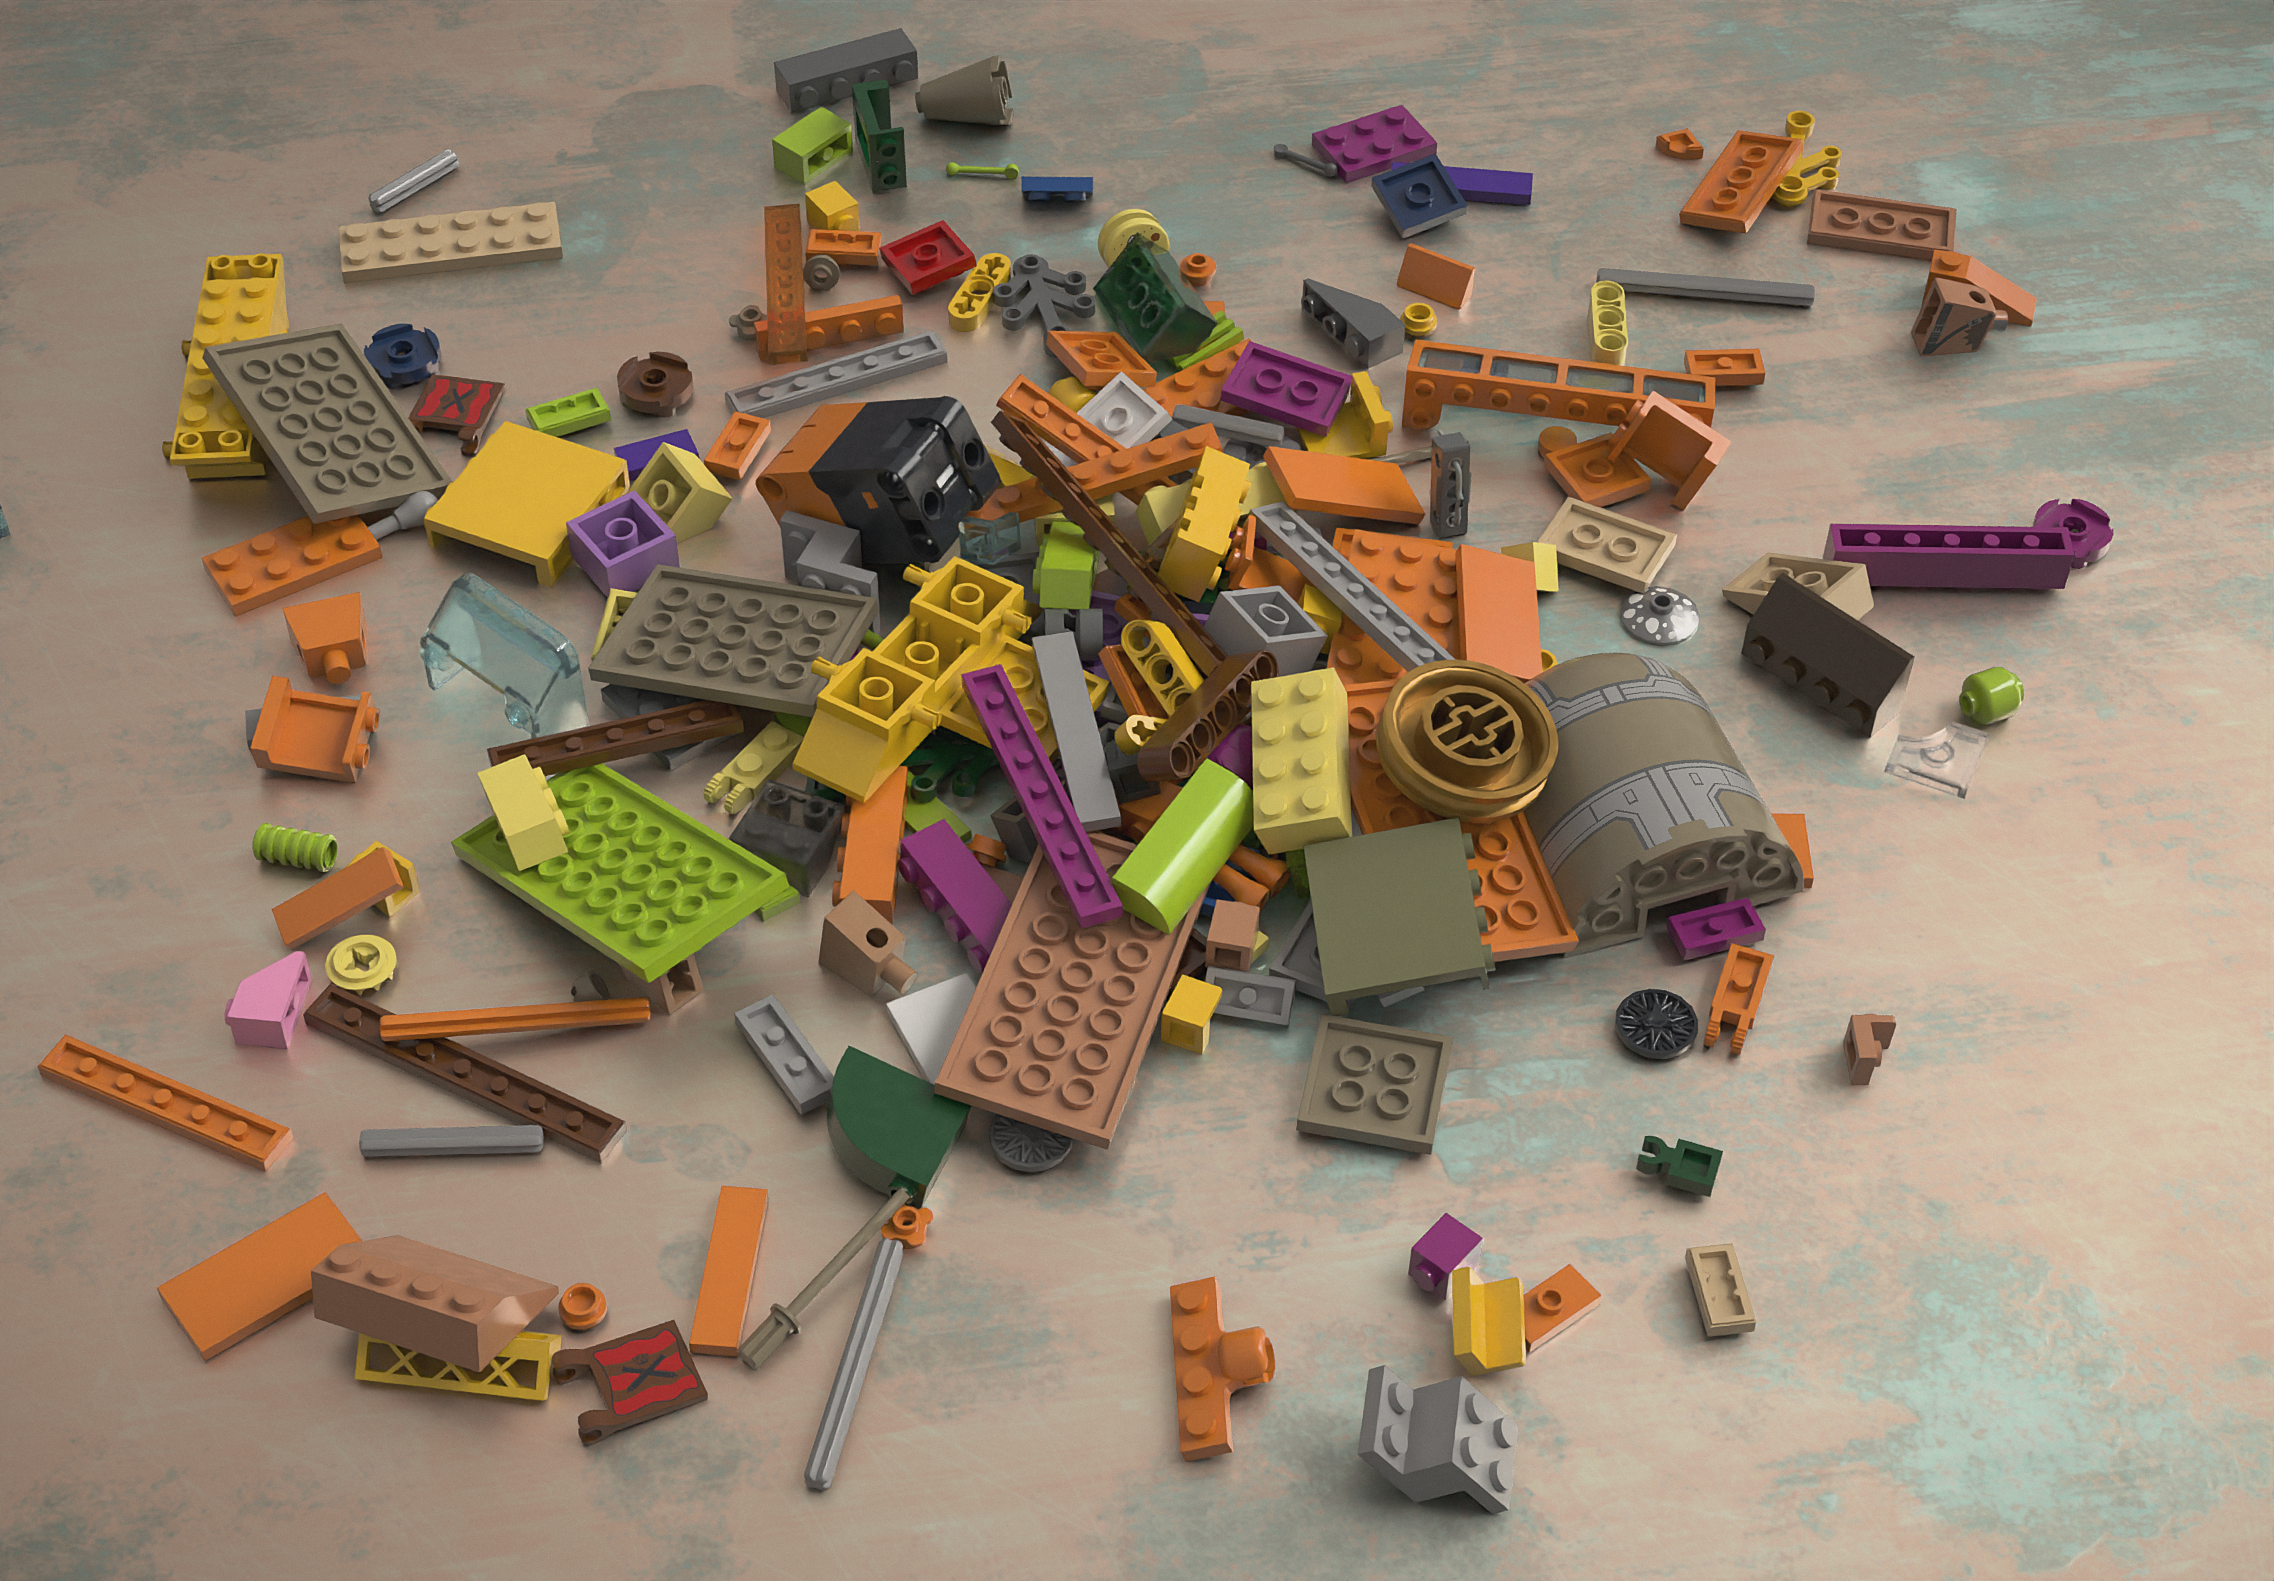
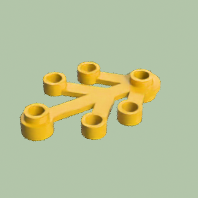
[1772,110,1842,206]

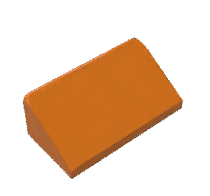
[1397,243,1475,309]

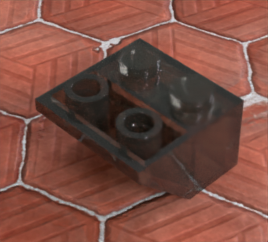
[729,779,845,898]

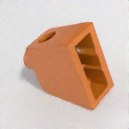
[283,592,367,684]

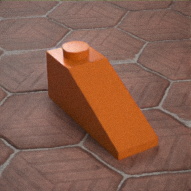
[1922,249,2037,326]

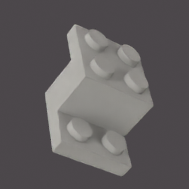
[780,510,881,634]
[1358,1365,1518,1514]

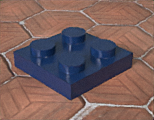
[1371,153,1468,239]

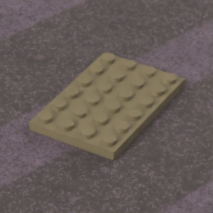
[202,323,453,524]
[588,564,879,717]

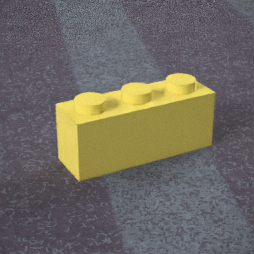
[477,754,570,871]

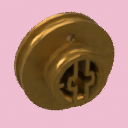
[1376,659,1558,823]

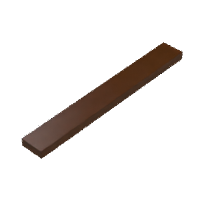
[303,984,627,1164]

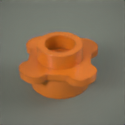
[881,1203,933,1249]

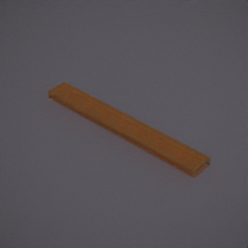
[764,203,808,365]

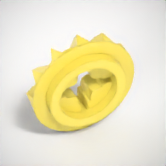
[325,934,398,996]

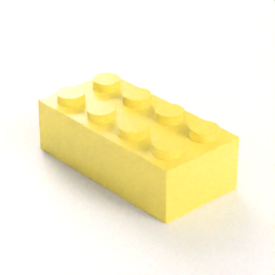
[1251,667,1352,854]

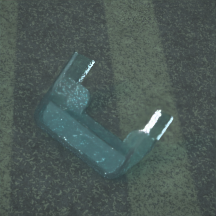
[419,572,589,739]

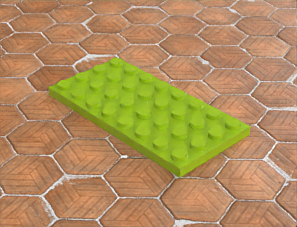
[451,764,789,983]

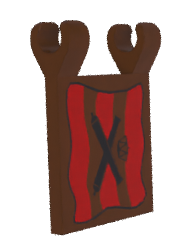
[408,374,505,454]
[552,1320,708,1446]

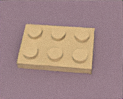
[1537,497,1677,594]

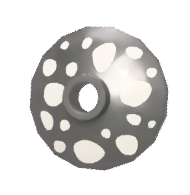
[1620,586,1700,646]

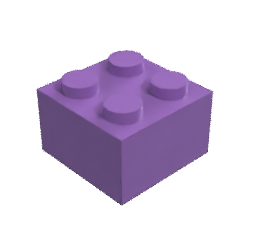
[566,490,680,597]

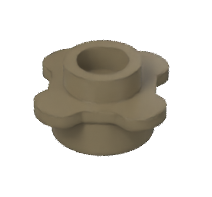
[729,305,773,341]

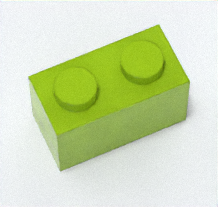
[772,107,853,185]

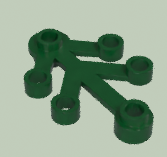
[899,725,1000,802]

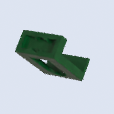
[852,79,907,192]

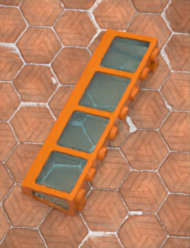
[1402,339,1715,429]

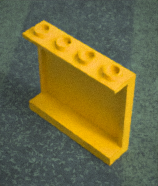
[424,421,630,588]

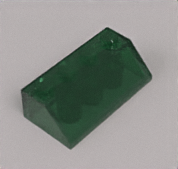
[1093,232,1218,364]

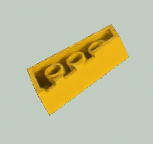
[1158,446,1251,602]

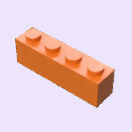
[832,766,909,925]

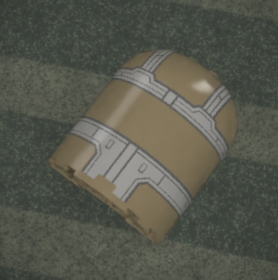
[1524,652,1804,959]

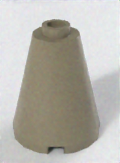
[915,55,1013,126]

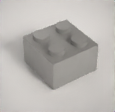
[1204,586,1328,677]

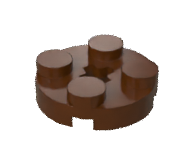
[617,351,694,417]

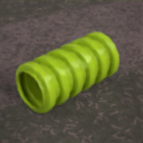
[252,823,338,872]

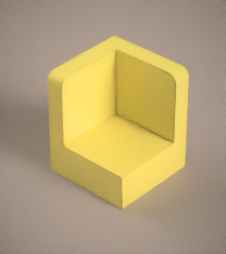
[1501,542,1559,593]

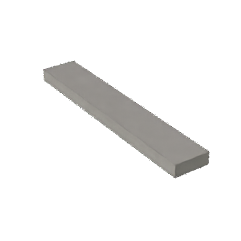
[725,330,948,418]
[1032,631,1121,832]

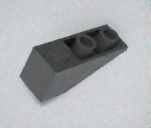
[1301,278,1405,369]

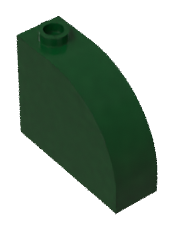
[827,1046,972,1209]

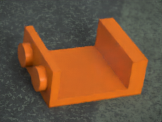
[1225,514,1317,603]

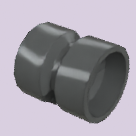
[1045,609,1103,661]

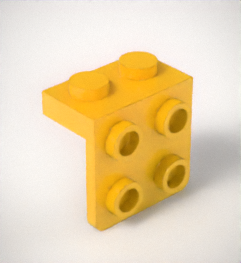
[1296,371,1393,459]

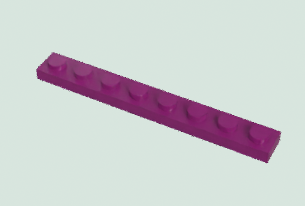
[961,664,1123,929]

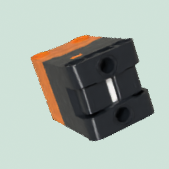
[755,396,1001,564]

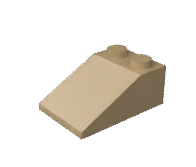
[1722,552,1874,621]

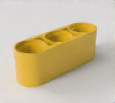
[1121,620,1205,717]

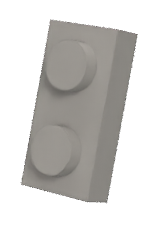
[1205,965,1296,1026]

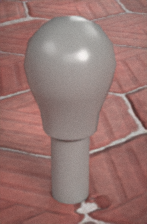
[367,491,438,540]

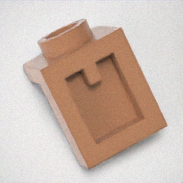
[1843,1014,1896,1085]

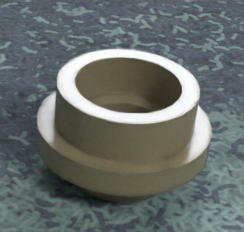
[803,255,840,291]

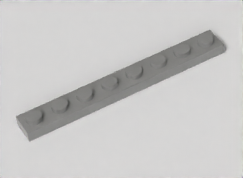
[1249,501,1456,672]

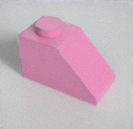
[225,951,312,1049]

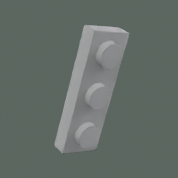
[734,994,834,1115]

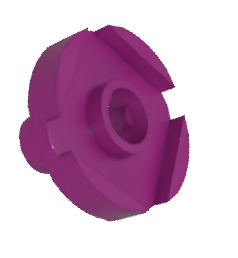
[2032,499,2114,569]

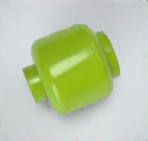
[1959,667,2024,725]

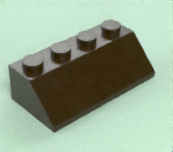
[1741,573,1915,738]

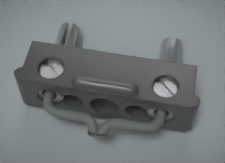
[1429,429,1471,538]

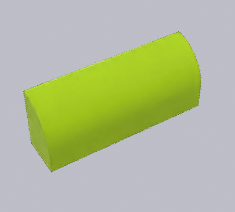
[1112,758,1254,935]

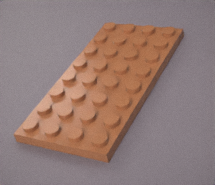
[934,831,1212,1150]

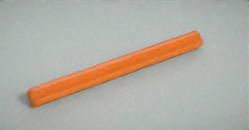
[379,997,650,1042]

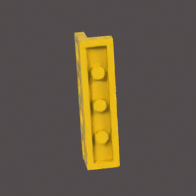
[355,1331,562,1401]

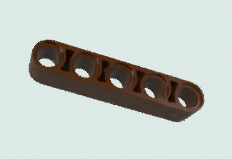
[1137,650,1279,782]

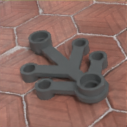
[993,254,1095,358]

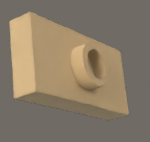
[1685,1243,1757,1337]

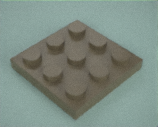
[1296,1014,1453,1155]

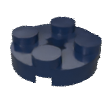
[364,323,441,389]

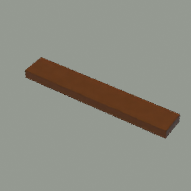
[487,700,744,776]

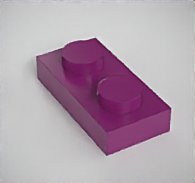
[1666,898,1766,960]

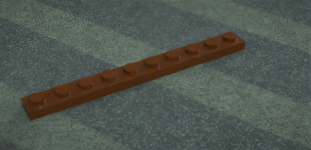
[991,411,1228,679]

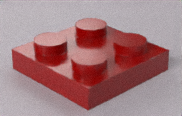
[879,220,977,295]

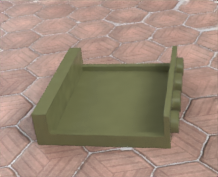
[1304,817,1495,1016]

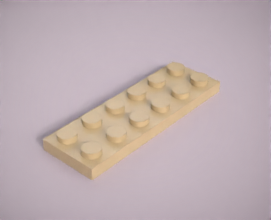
[339,202,563,283]

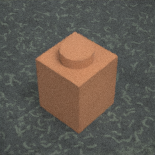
[1205,899,1260,972]

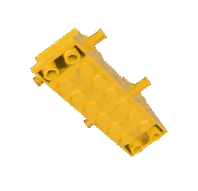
[162,253,289,479]
[793,556,1043,803]

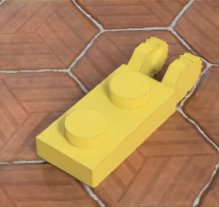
[703,721,804,815]

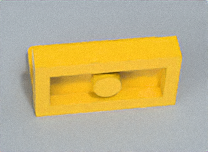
[1452,1266,1526,1376]

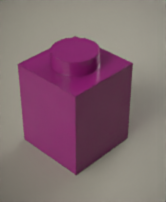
[1408,1213,1484,1300]

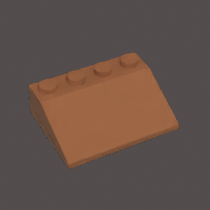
[311,1235,559,1372]

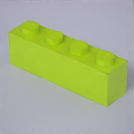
[1033,521,1099,609]

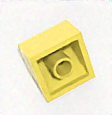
[626,442,733,544]

